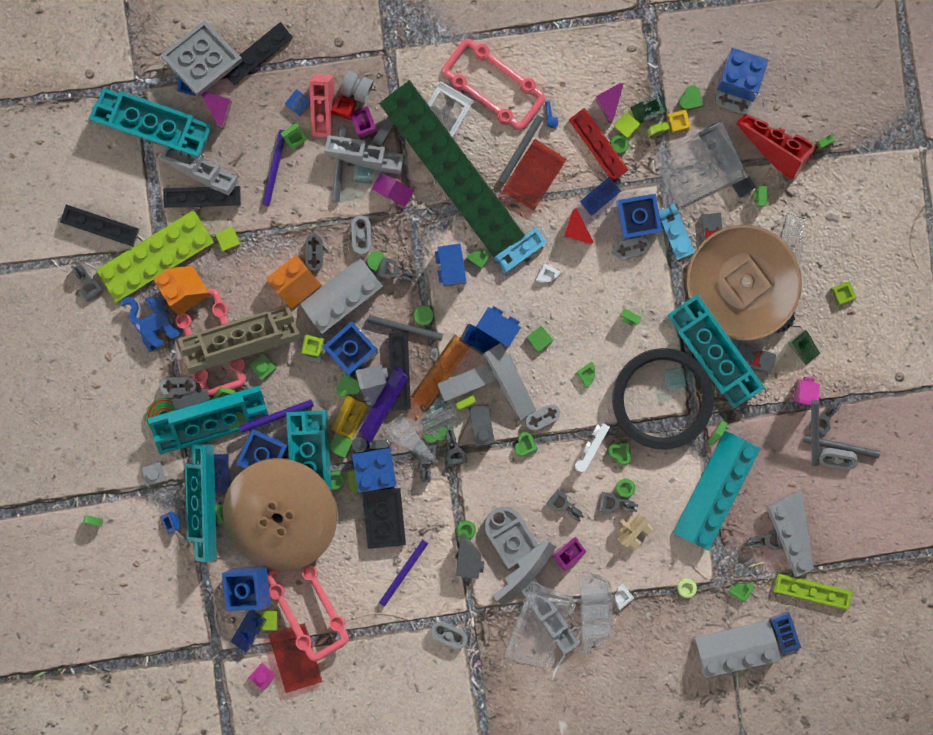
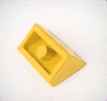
[331,395,368,439]

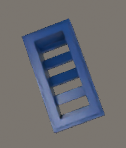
[770,612,801,654]

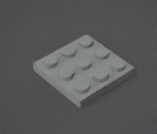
[160,20,242,97]

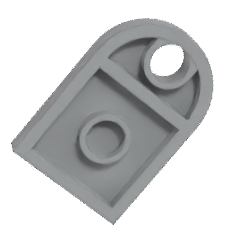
[485,507,539,569]

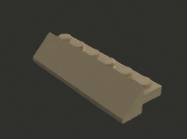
[178,304,301,374]

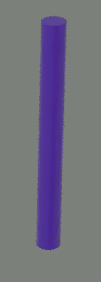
[262,129,285,206]
[239,399,314,433]
[379,539,428,606]

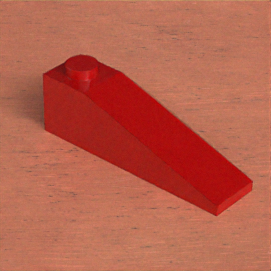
[736,114,818,179]

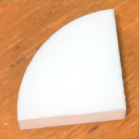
[536,264,561,283]
[615,583,634,610]

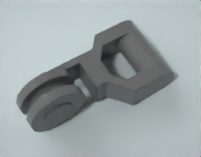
[377,257,417,283]
[71,262,104,302]
[807,399,842,437]
[445,430,468,467]
[352,437,392,452]
[417,444,436,483]
[546,489,584,522]
[598,492,638,513]
[746,530,783,550]

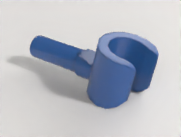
[545,101,558,128]

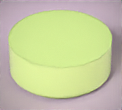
[677,578,697,598]

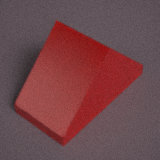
[564,208,594,245]

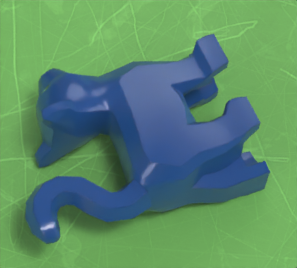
[121,295,182,352]

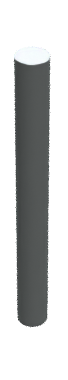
[498,115,544,184]
[332,125,347,202]
[367,315,443,341]
[811,400,819,466]
[803,435,880,459]

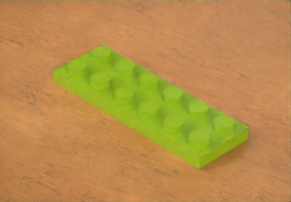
[96,210,215,303]

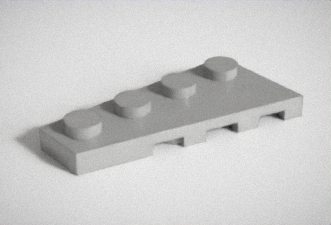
[766,491,814,577]

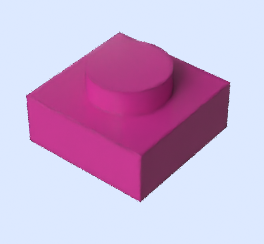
[248,663,276,690]

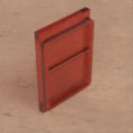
[502,139,567,211]
[268,623,323,693]

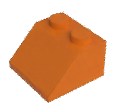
[266,255,322,309]
[153,266,210,316]

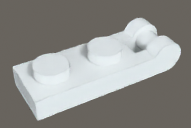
[575,423,610,472]

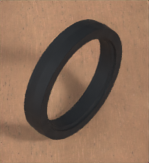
[612,348,714,450]

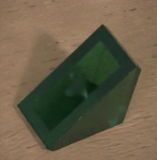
[630,93,667,124]
[787,330,821,365]

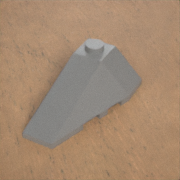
[356,365,389,408]

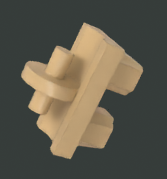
[617,513,653,550]

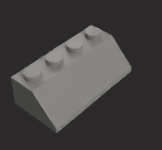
[300,257,384,334]
[694,620,781,678]

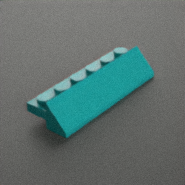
[89,88,212,158]
[667,294,765,408]
[148,386,269,455]
[286,410,332,492]
[673,431,761,551]
[185,444,217,562]

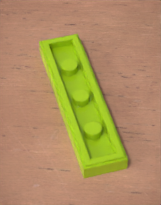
[773,573,853,610]

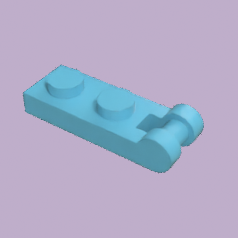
[659,203,695,260]
[493,227,547,274]

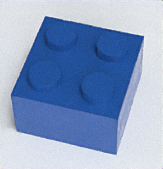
[717,47,769,102]
[616,193,662,240]
[435,243,467,287]
[476,306,521,347]
[323,321,378,378]
[236,428,288,468]
[352,447,397,493]
[222,567,271,611]

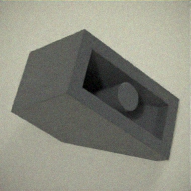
[469,404,495,446]
[456,533,485,579]

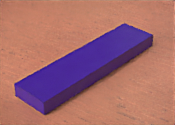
[359,367,408,442]

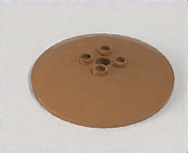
[687,224,802,340]
[223,458,337,571]

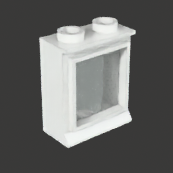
[428,81,474,138]

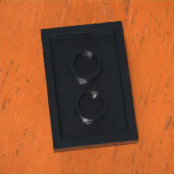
[362,487,406,549]

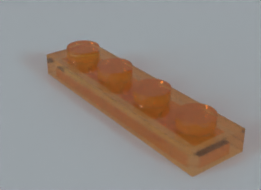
[411,334,471,408]

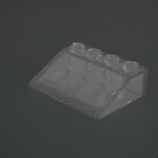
[652,121,748,210]

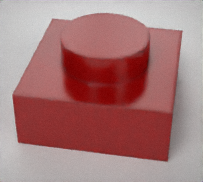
[331,95,357,120]

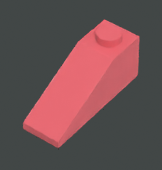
[309,74,335,137]

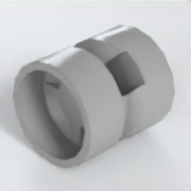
[339,70,374,104]

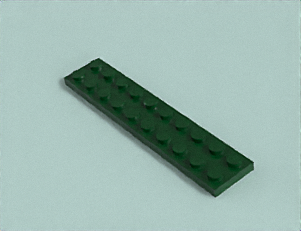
[379,80,525,257]

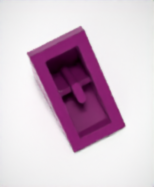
[595,83,624,123]
[201,92,232,129]
[351,106,378,140]
[371,173,414,208]
[552,537,586,572]

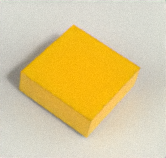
[667,110,691,133]

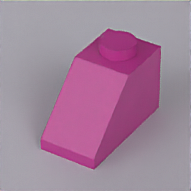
[793,377,820,406]

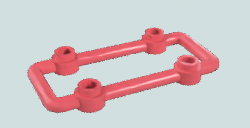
[442,39,545,130]
[176,289,246,396]
[267,564,349,661]

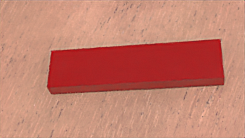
[568,108,629,182]

